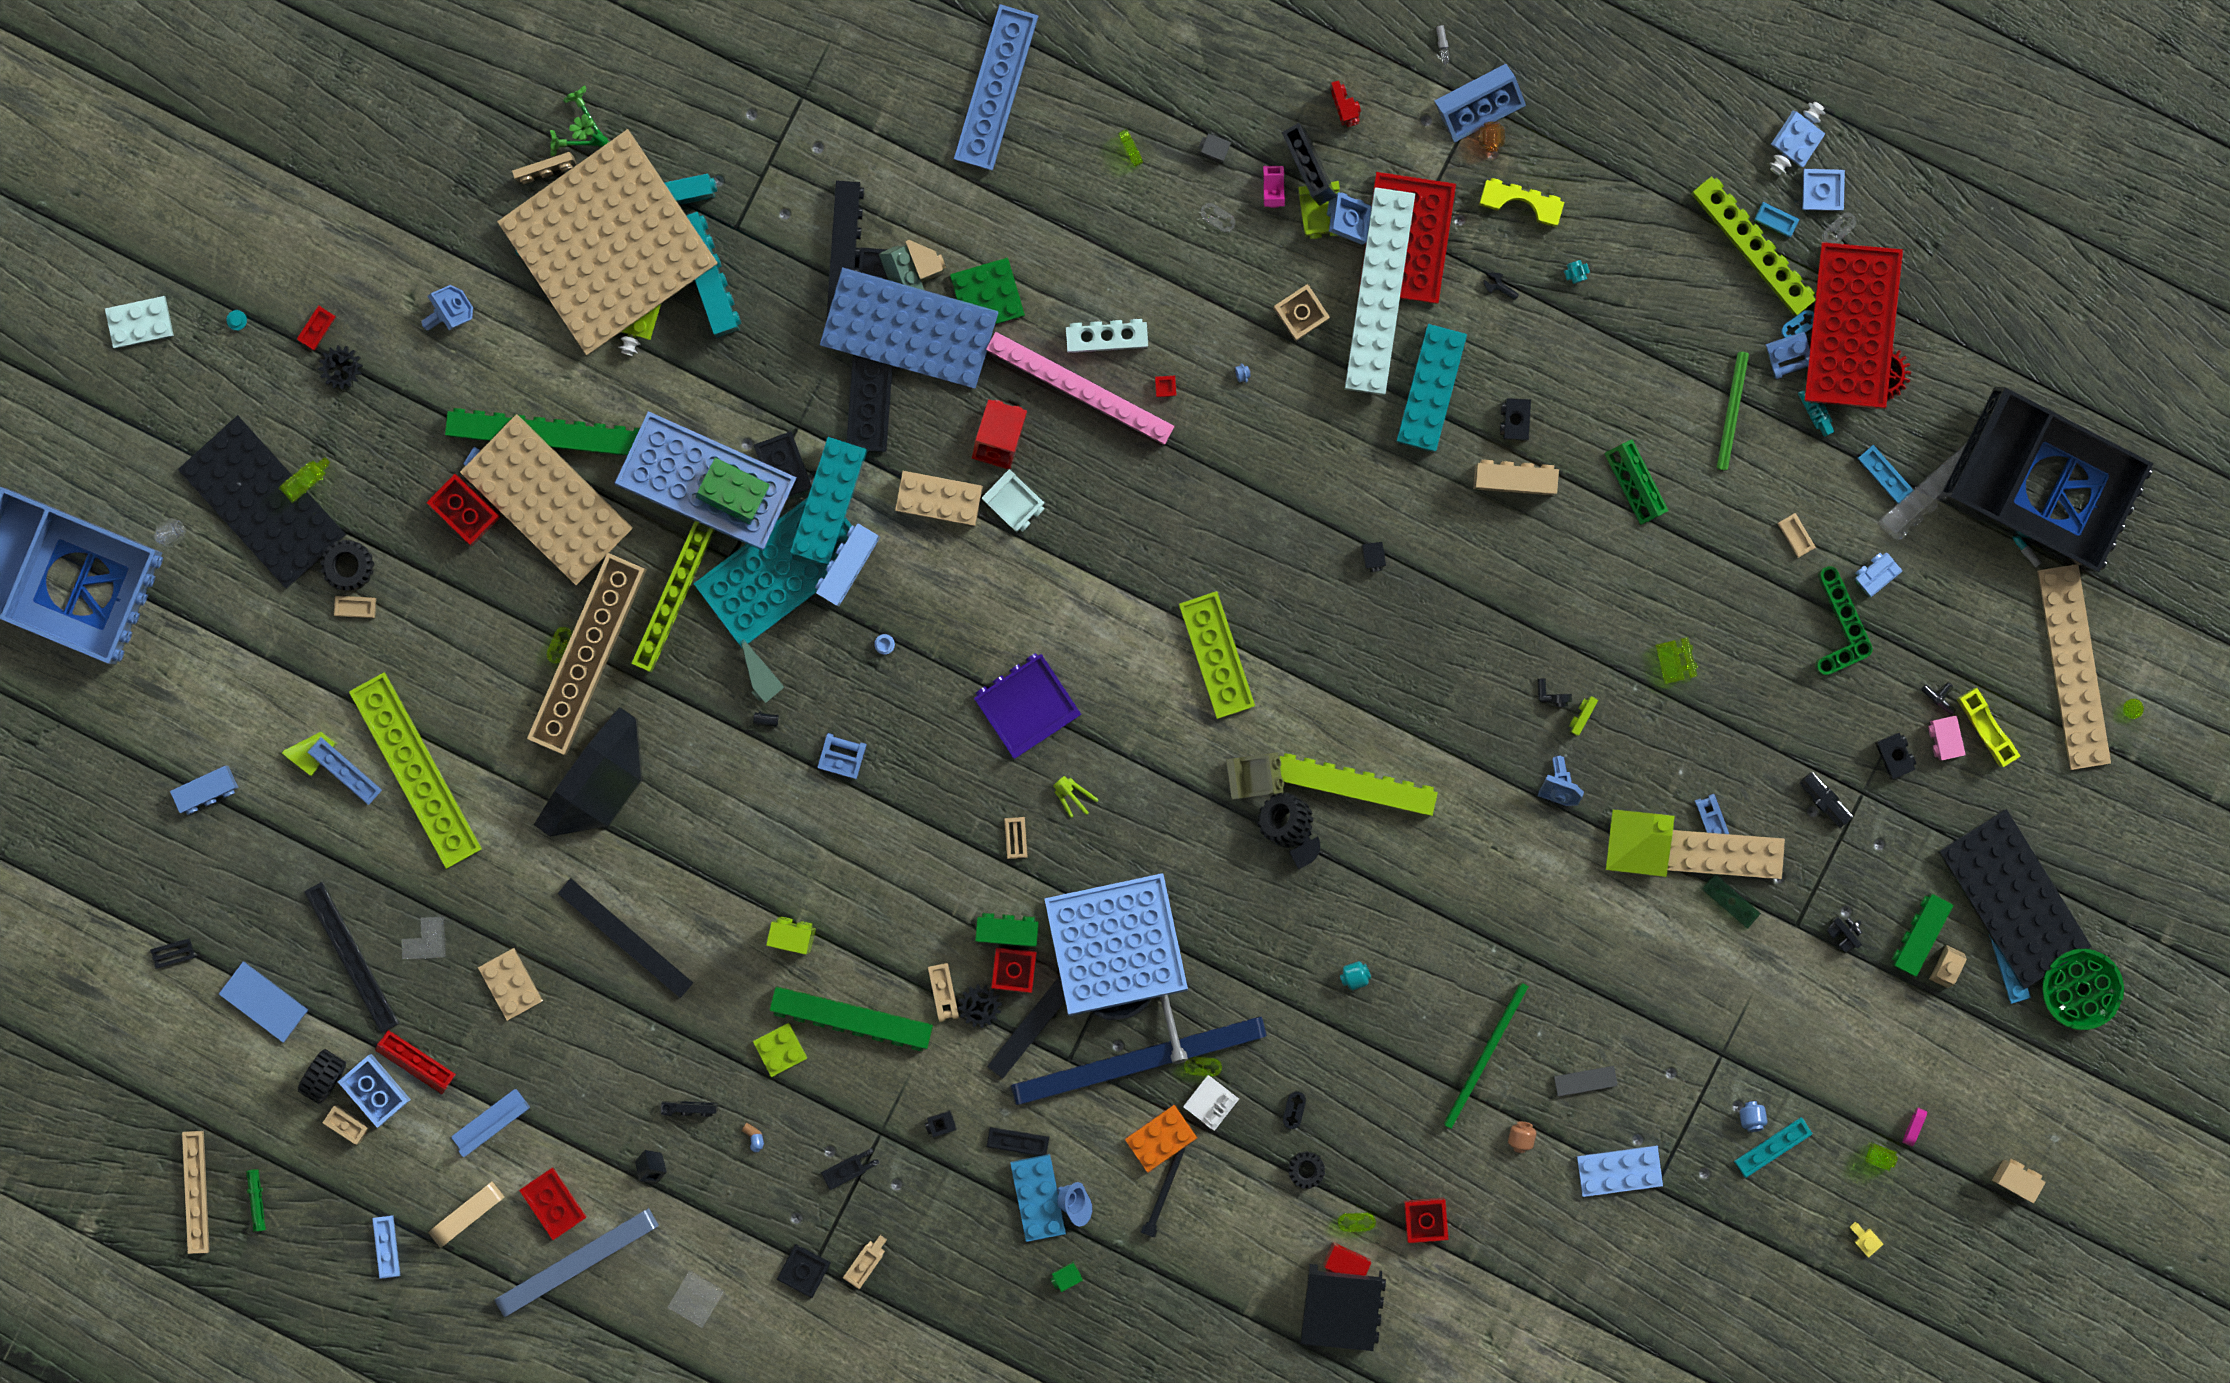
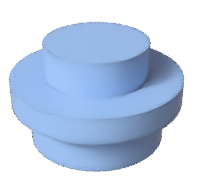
[874,634,895,654]

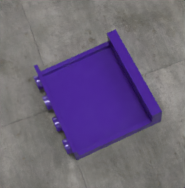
[974,653,1082,759]

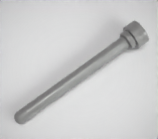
[1160,995,1188,1064]

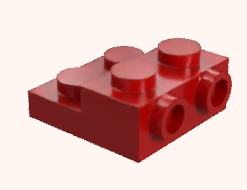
[1330,80,1361,128]

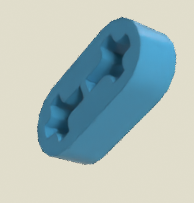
[1781,310,1814,338]

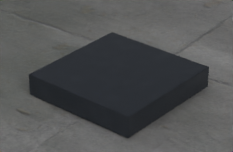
[777,1244,831,1298]

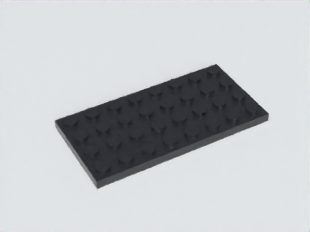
[178,415,347,589]
[1938,809,2092,989]

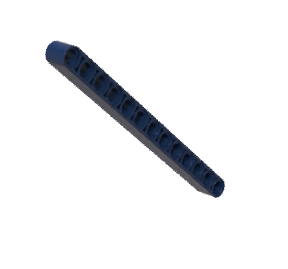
[1010,1016,1267,1105]

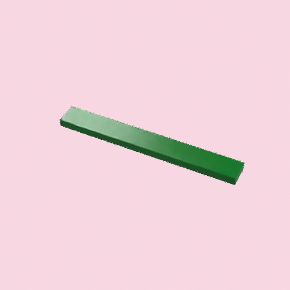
[1444,982,1529,1129]

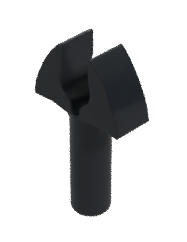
[1483,272,1519,300]

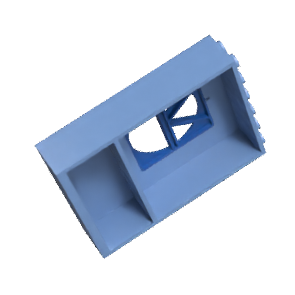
[0,487,163,664]

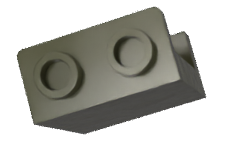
[1226,752,1284,799]

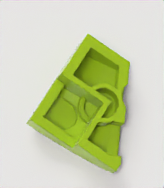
[282,732,338,776]

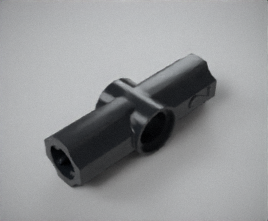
[1799,772,1853,828]

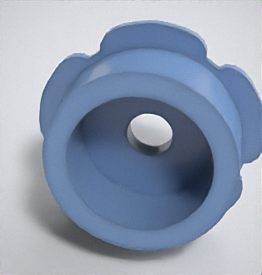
[1235,363,1251,383]

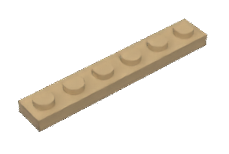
[182,1131,209,1254]

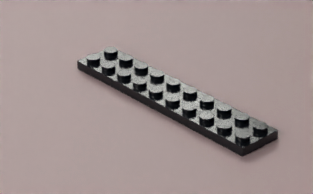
[847,247,893,452]

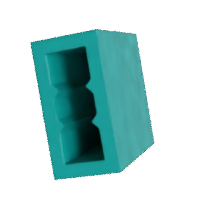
[664,174,718,205]

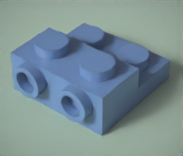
[1327,192,1372,245]

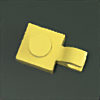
[1850,1222,1884,1258]

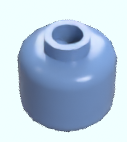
[1739,1101,1768,1132]

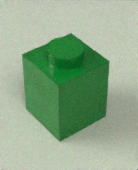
[1051,1261,1083,1292]

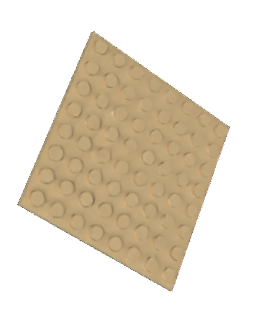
[497,129,718,355]

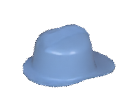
[1057,1182,1092,1227]

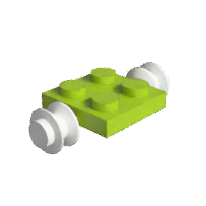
[618,304,661,356]

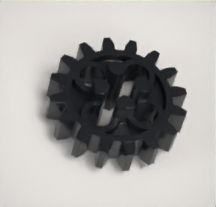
[318,345,363,390]

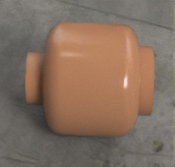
[1508,1121,1536,1153]

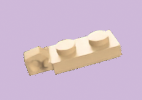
[843,1235,887,1289]

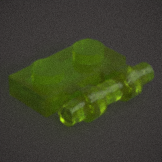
[1655,637,1698,684]

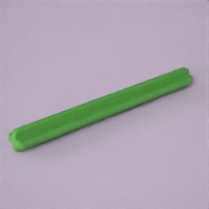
[1717,351,1749,471]

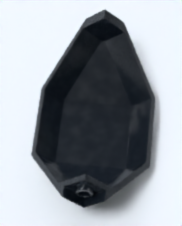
[534,707,643,837]

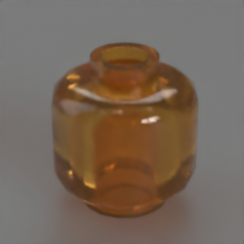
[1479,121,1505,152]

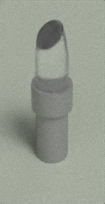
[1436,25,1449,65]

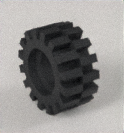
[1288,1151,1325,1189]

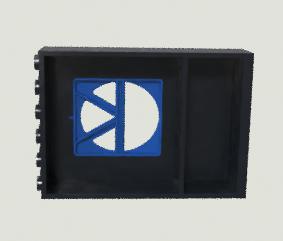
[1940,387,2154,572]

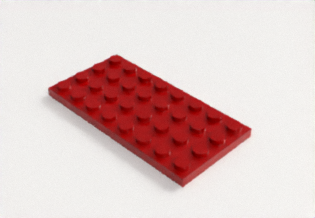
[1805,242,1903,409]

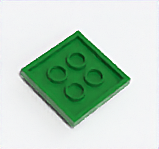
[950,257,1025,325]

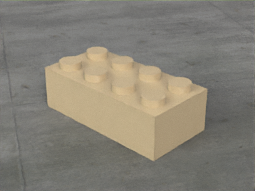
[1473,460,1559,496]
[895,471,983,526]

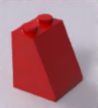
[972,399,1027,470]

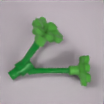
[550,85,610,157]

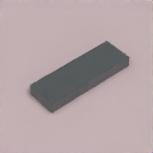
[1554,1065,1618,1096]

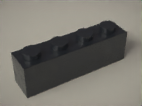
[1281,123,1337,206]

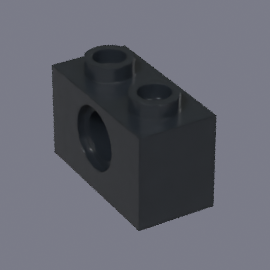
[1500,398,1531,441]
[1875,732,1916,779]

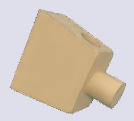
[1929,945,1967,988]

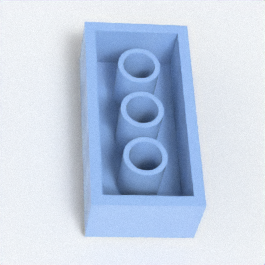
[815,524,880,607]

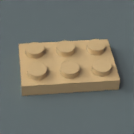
[512,152,576,184]
[478,948,543,1021]

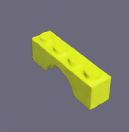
[1479,178,1564,227]
[1957,688,2021,767]

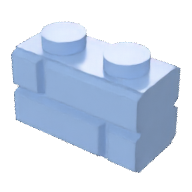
[1854,553,1902,598]

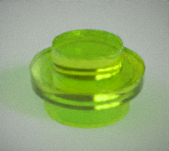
[2123,699,2144,719]

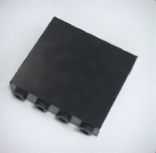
[1301,1264,1386,1351]

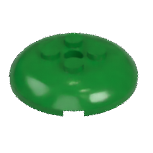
[2042,949,2124,1030]

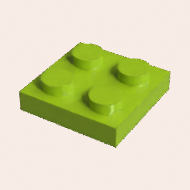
[753,1023,807,1077]

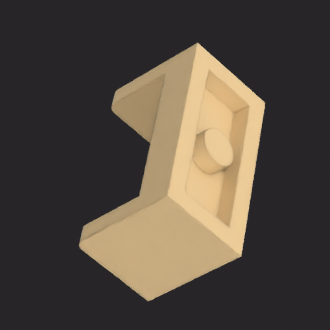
[323,1105,371,1145]

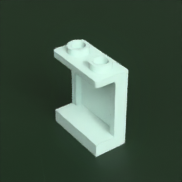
[982,469,1045,532]

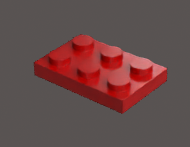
[519,1167,587,1240]

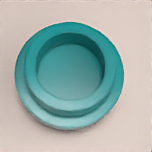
[226,310,247,331]

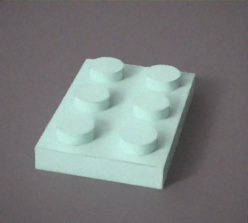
[105,296,174,349]

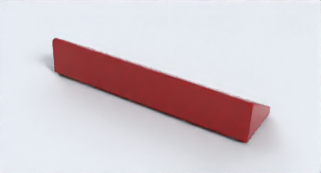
[375,1030,456,1094]

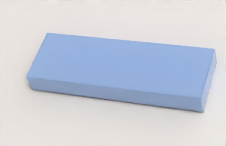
[372,1215,400,1279]

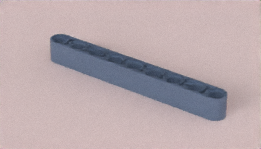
[494,1208,659,1317]

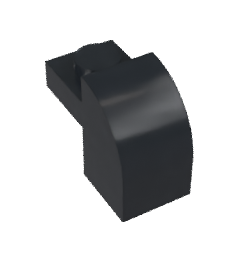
[1289,830,1320,869]

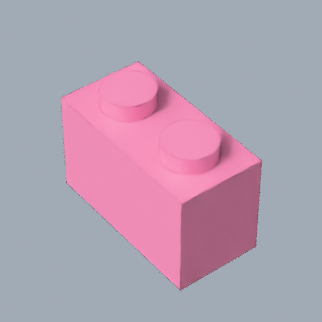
[1928,716,1966,760]

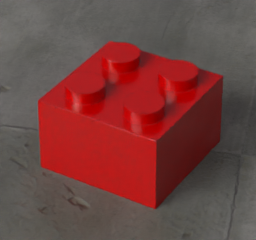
[991,947,1037,993]
[1404,1198,1449,1243]
[1323,1242,1372,1276]

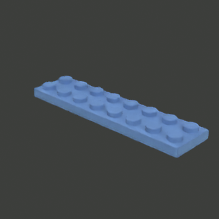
[954,4,1038,171]

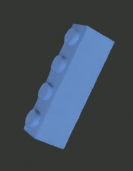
[1435,64,1526,142]

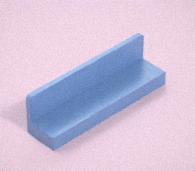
[452,1089,530,1157]

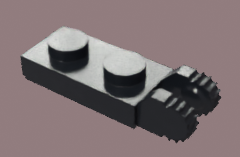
[821,1148,879,1190]

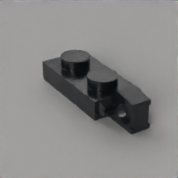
[661,1101,718,1117]

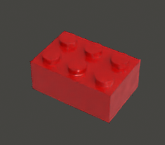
[427,474,501,546]

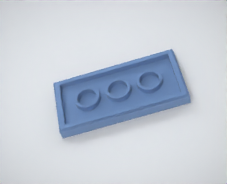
[219,962,308,1043]

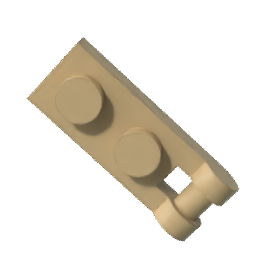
[928,963,959,1022]

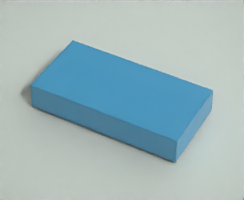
[1754,202,1799,238]

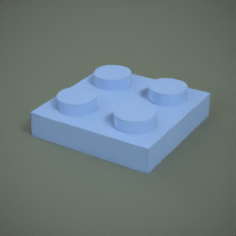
[1802,169,1845,211]

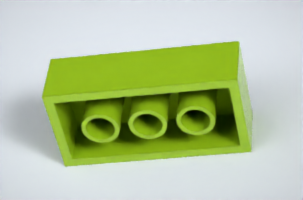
[766,917,816,954]

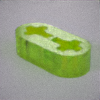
[1118,129,1144,167]
[546,627,573,664]
[1184,1056,1222,1076]
[1337,1212,1376,1232]

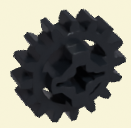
[958,984,1002,1028]

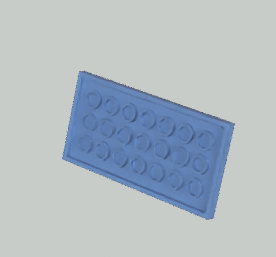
[820,267,998,388]
[615,411,796,551]

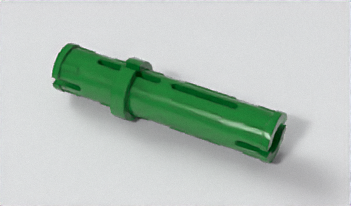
[246,1169,266,1231]

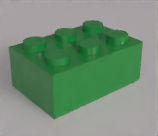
[696,457,770,525]
[976,912,1039,946]

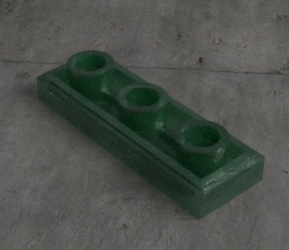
[1701,874,1761,929]

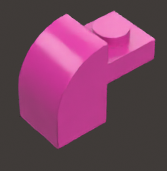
[1263,166,1285,208]

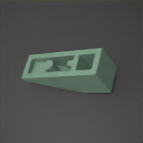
[741,639,784,703]

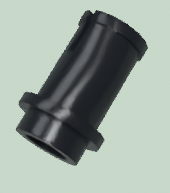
[753,711,779,727]

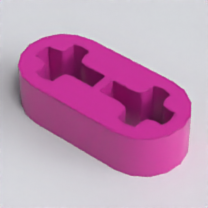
[1903,1107,1927,1147]

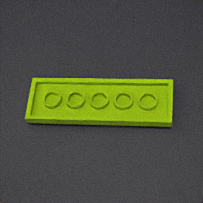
[1179,591,1255,719]

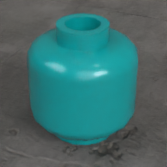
[1340,961,1371,991]

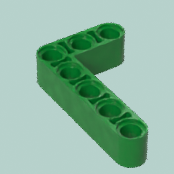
[1815,566,1873,675]

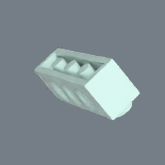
[1066,319,1148,353]

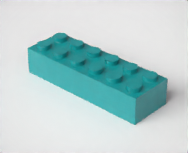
[686,212,742,338]
[1396,324,1467,453]
[790,437,867,565]

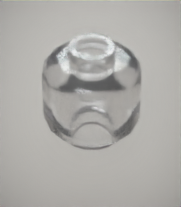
[154,518,186,548]

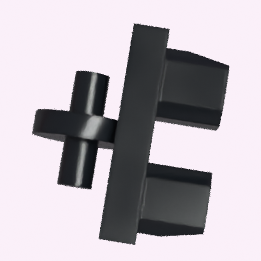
[1826,917,1862,953]

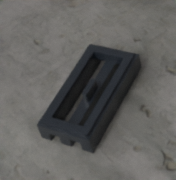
[150,938,196,969]

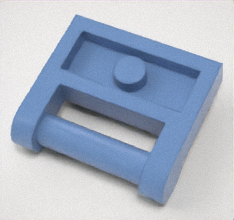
[1766,332,1810,379]
[818,733,867,779]

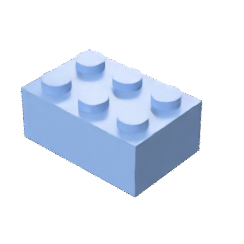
[338,1054,411,1128]

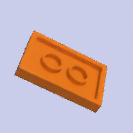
[1125,1105,1198,1173]

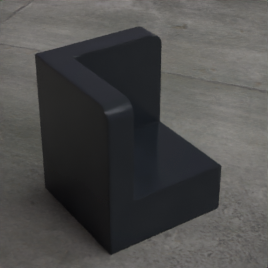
[635,1150,667,1184]

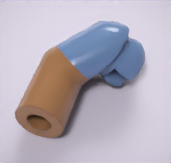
[742,1123,764,1152]

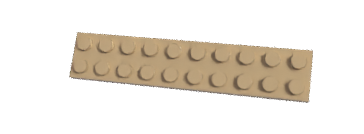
[2037,564,2111,770]

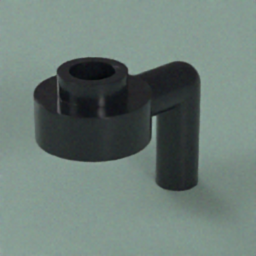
[1538,678,1572,707]

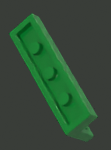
[1604,439,1669,525]

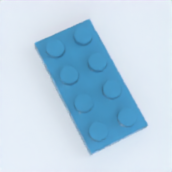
[1010,1154,1066,1242]

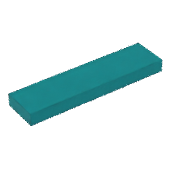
[1734,1117,1813,1178]

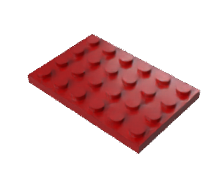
[1358,172,1456,304]

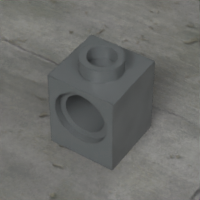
[1199,133,1231,163]

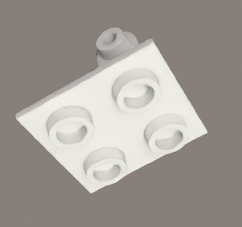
[1183,1075,1239,1131]

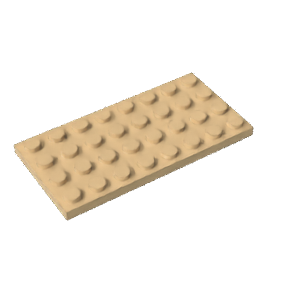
[460,414,633,585]

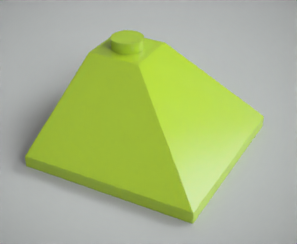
[1606,810,1675,877]

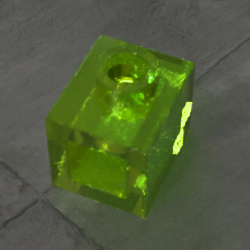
[1864,1142,1898,1171]

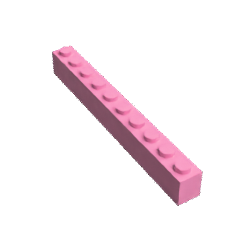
[986,332,1174,445]

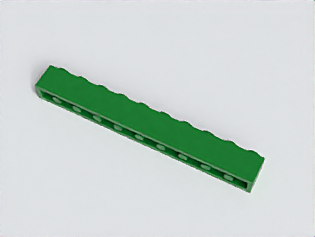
[445,408,640,456]

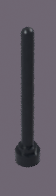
[1140,1148,1185,1238]

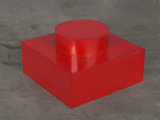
[1155,375,1176,397]

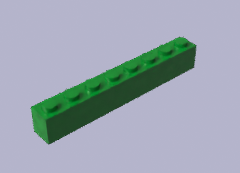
[770,986,933,1052]

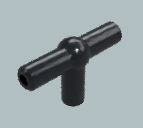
[1921,682,1956,715]

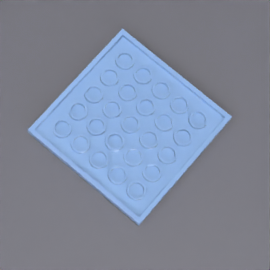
[1045,873,1188,1016]

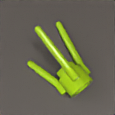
[1053,776,1098,818]

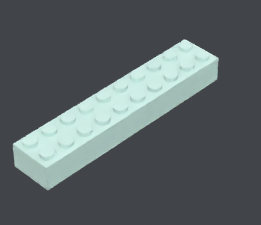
[1344,188,1415,395]

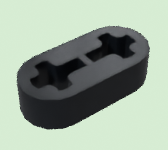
[1283,1091,1306,1129]

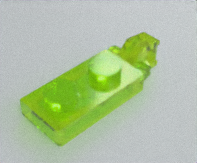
[279,457,331,503]

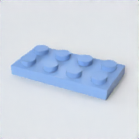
[1577,1145,1663,1197]

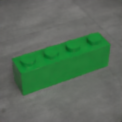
[1892,893,1954,977]

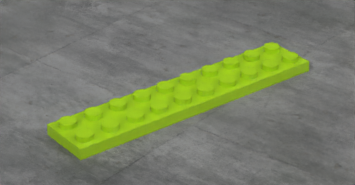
[349,672,482,869]

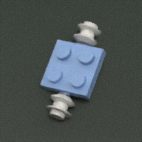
[1769,102,1826,176]

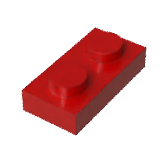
[297,305,336,350]

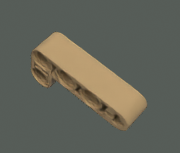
[428,1181,504,1248]

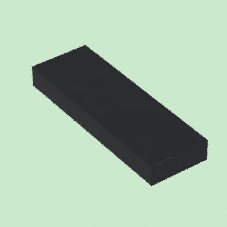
[987,1127,1050,1156]

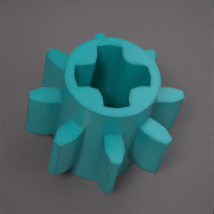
[1564,260,1590,284]

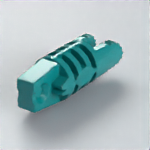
[1798,391,1834,437]

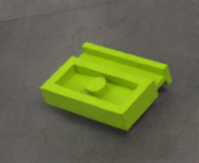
[1569,696,1598,736]

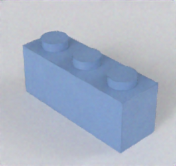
[170,766,238,815]

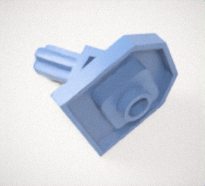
[422,285,473,331]
[1538,756,1584,806]

